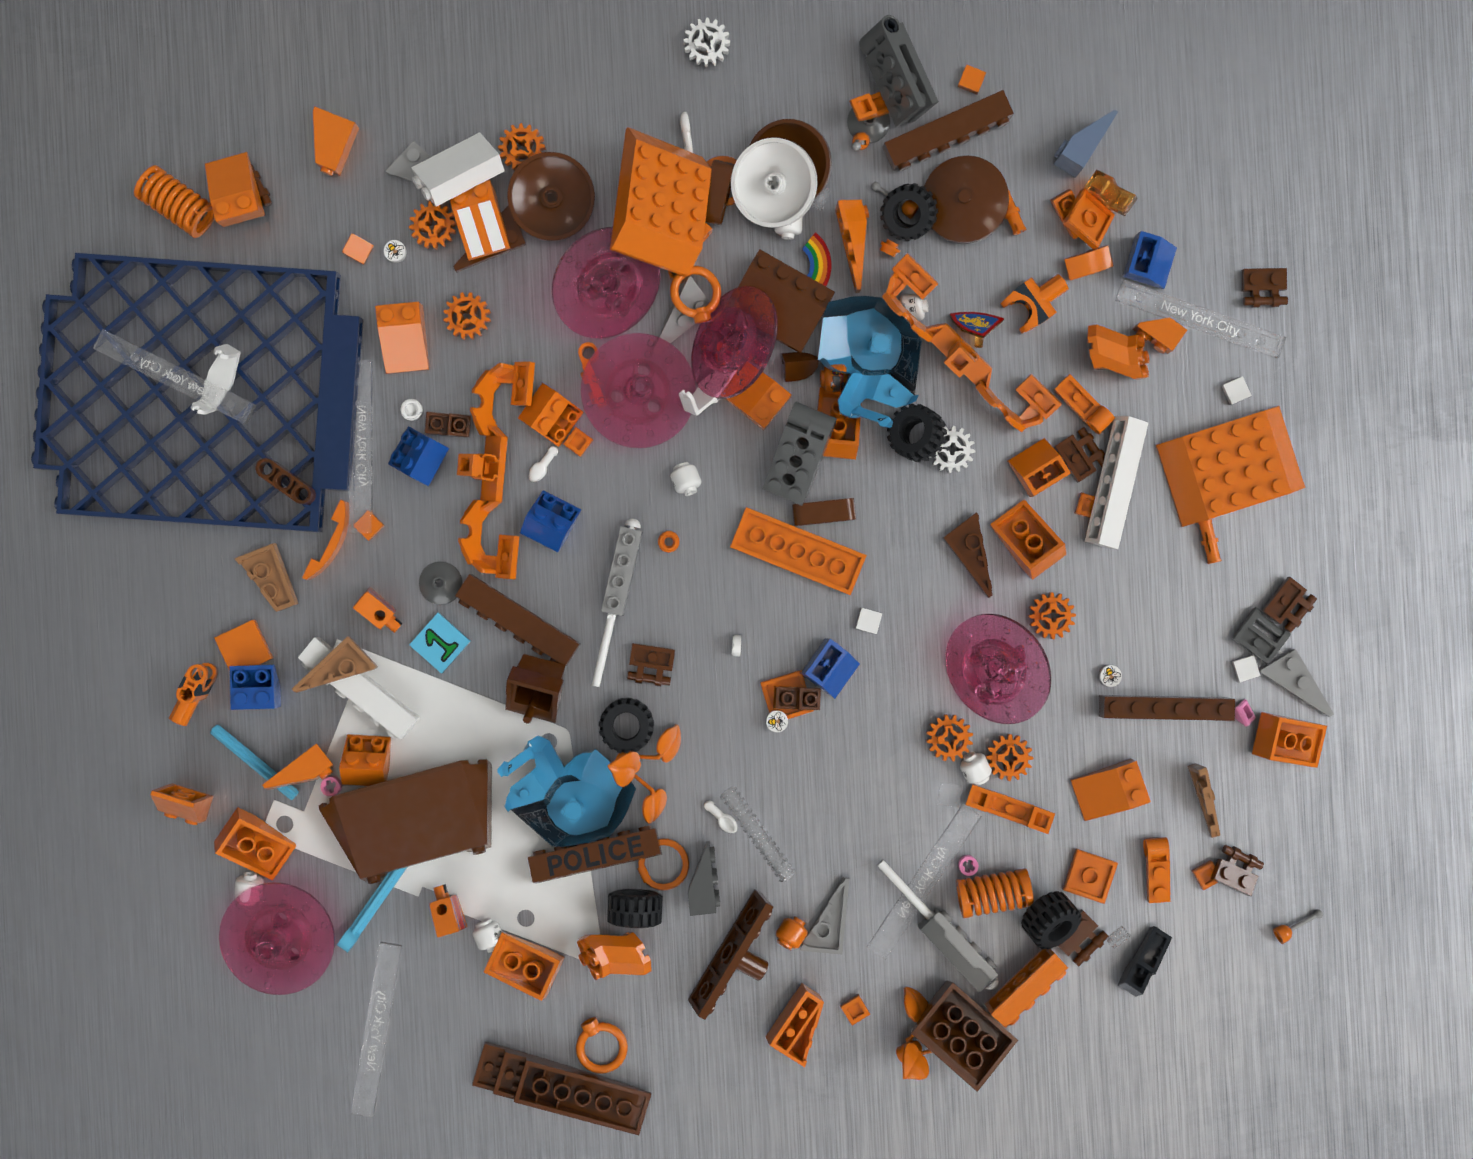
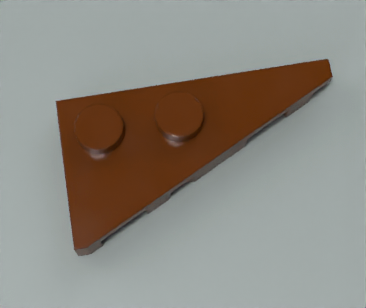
[453,205,526,273]
[943,512,993,598]

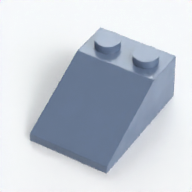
[1054,110,1118,178]

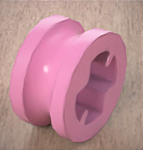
[320,776,342,796]
[958,855,979,876]

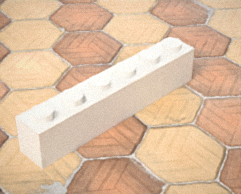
[1085,416,1148,549]
[298,637,420,739]

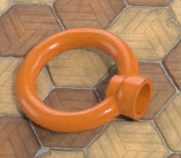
[670,266,721,324]
[576,1017,628,1074]

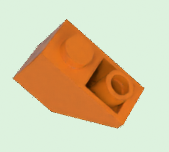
[1133,317,1187,354]

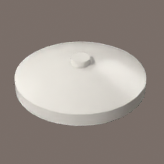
[731,138,817,228]

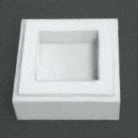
[1222,376,1252,405]
[856,608,883,634]
[1231,655,1260,682]

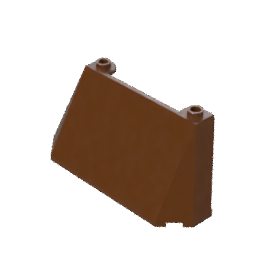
[319,759,492,884]

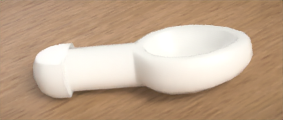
[680,112,693,153]
[529,446,558,482]
[704,800,738,833]

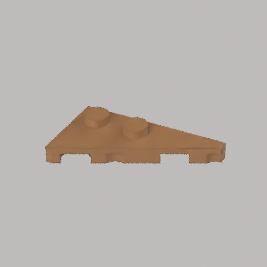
[292,636,378,693]
[1188,763,1220,838]

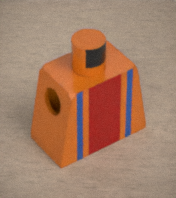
[353,587,403,633]
[430,884,467,938]

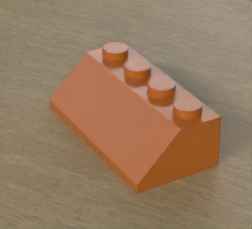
[985,949,1068,1028]

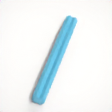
[210,725,299,800]

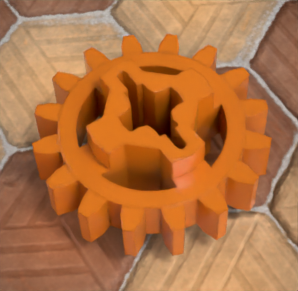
[498,123,546,171]
[409,201,457,250]
[443,292,491,340]
[1028,592,1076,639]
[926,714,973,761]
[985,734,1034,781]

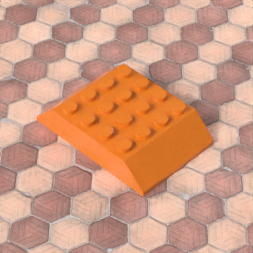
[610,127,712,277]
[1156,406,1305,527]

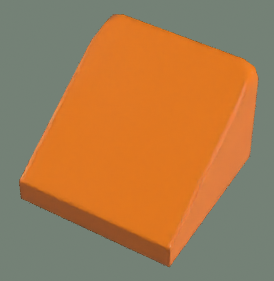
[342,233,374,265]

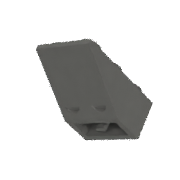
[688,841,720,916]

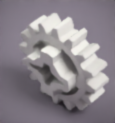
[683,18,730,67]
[929,426,975,473]

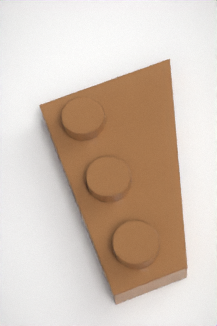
[234,543,299,612]

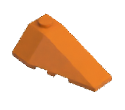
[835,199,869,294]

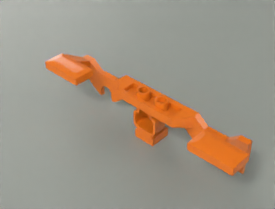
[882,253,1062,432]
[457,361,535,580]

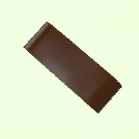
[705,159,735,225]
[255,458,316,505]
[792,498,857,526]

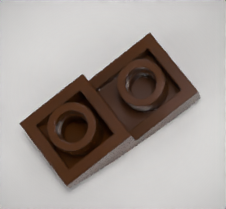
[424,412,471,437]
[774,686,821,710]

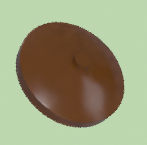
[749,119,832,199]
[507,152,595,241]
[924,155,1009,244]

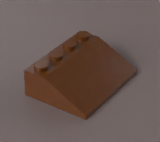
[725,249,835,354]
[911,980,1018,1092]

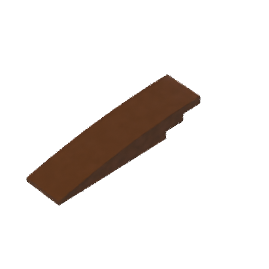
[472,1042,651,1136]

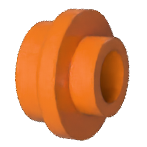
[880,239,901,257]
[658,531,680,553]

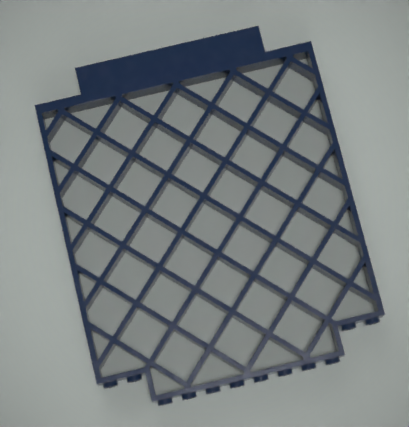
[31,253,364,533]

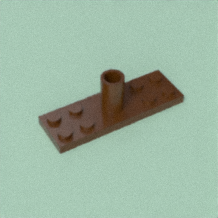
[688,889,774,1020]

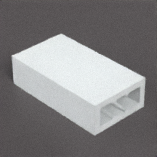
[411,132,505,207]

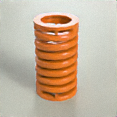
[134,165,215,238]
[956,868,1034,918]

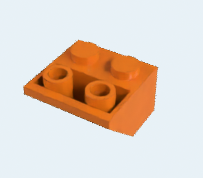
[518,383,583,447]
[1007,438,1071,497]
[339,734,391,786]

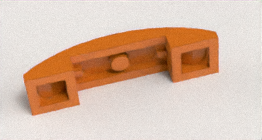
[849,92,889,121]
[302,500,350,580]
[965,784,1055,834]

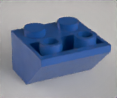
[1123,231,1177,289]
[388,426,449,486]
[520,490,581,552]
[800,638,860,699]
[230,665,281,710]

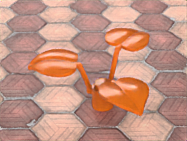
[607,724,681,824]
[896,987,932,1080]

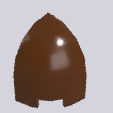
[781,352,819,382]

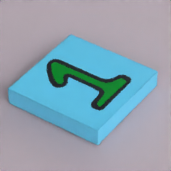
[409,612,471,674]

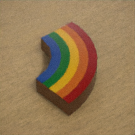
[802,232,832,286]

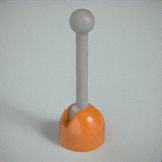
[852,132,870,151]
[871,182,919,219]
[1273,910,1323,944]

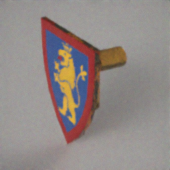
[950,312,1004,348]

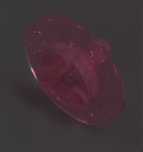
[552,227,660,338]
[691,286,778,399]
[581,333,696,448]
[946,614,1052,724]
[219,882,335,995]

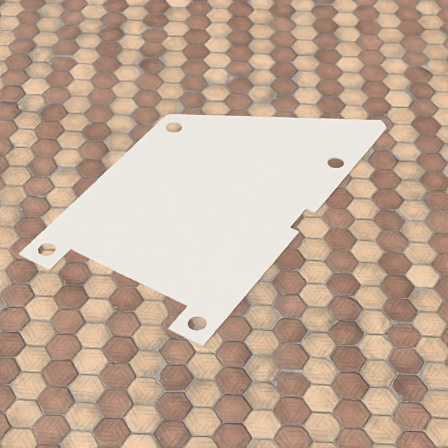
[265,639,600,959]

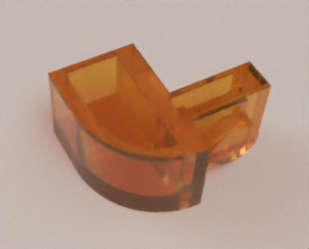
[1084,169,1137,216]

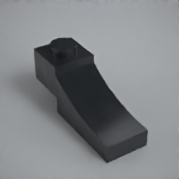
[1118,926,1172,997]

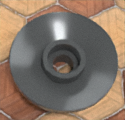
[847,108,890,143]
[419,562,462,605]

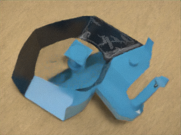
[818,296,922,428]
[497,735,636,847]

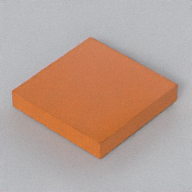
[1063,188,1115,250]
[214,619,273,671]
[760,670,814,719]
[1062,849,1118,904]

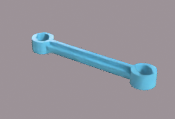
[337,867,408,953]

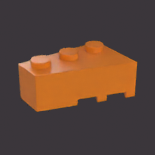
[765,983,824,1067]

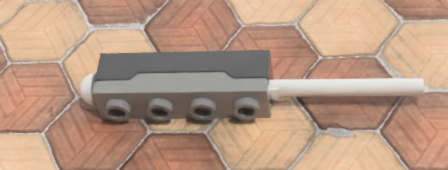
[591,518,643,687]
[877,860,999,993]

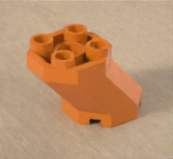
[1087,324,1149,380]
[577,932,652,980]

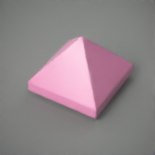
[1235,699,1256,726]

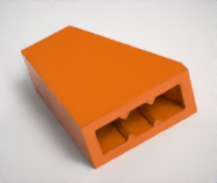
[313,106,359,176]

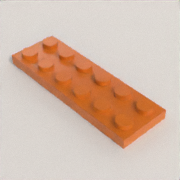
[730,507,867,595]

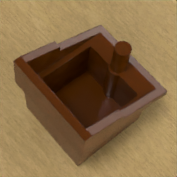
[505,654,566,724]

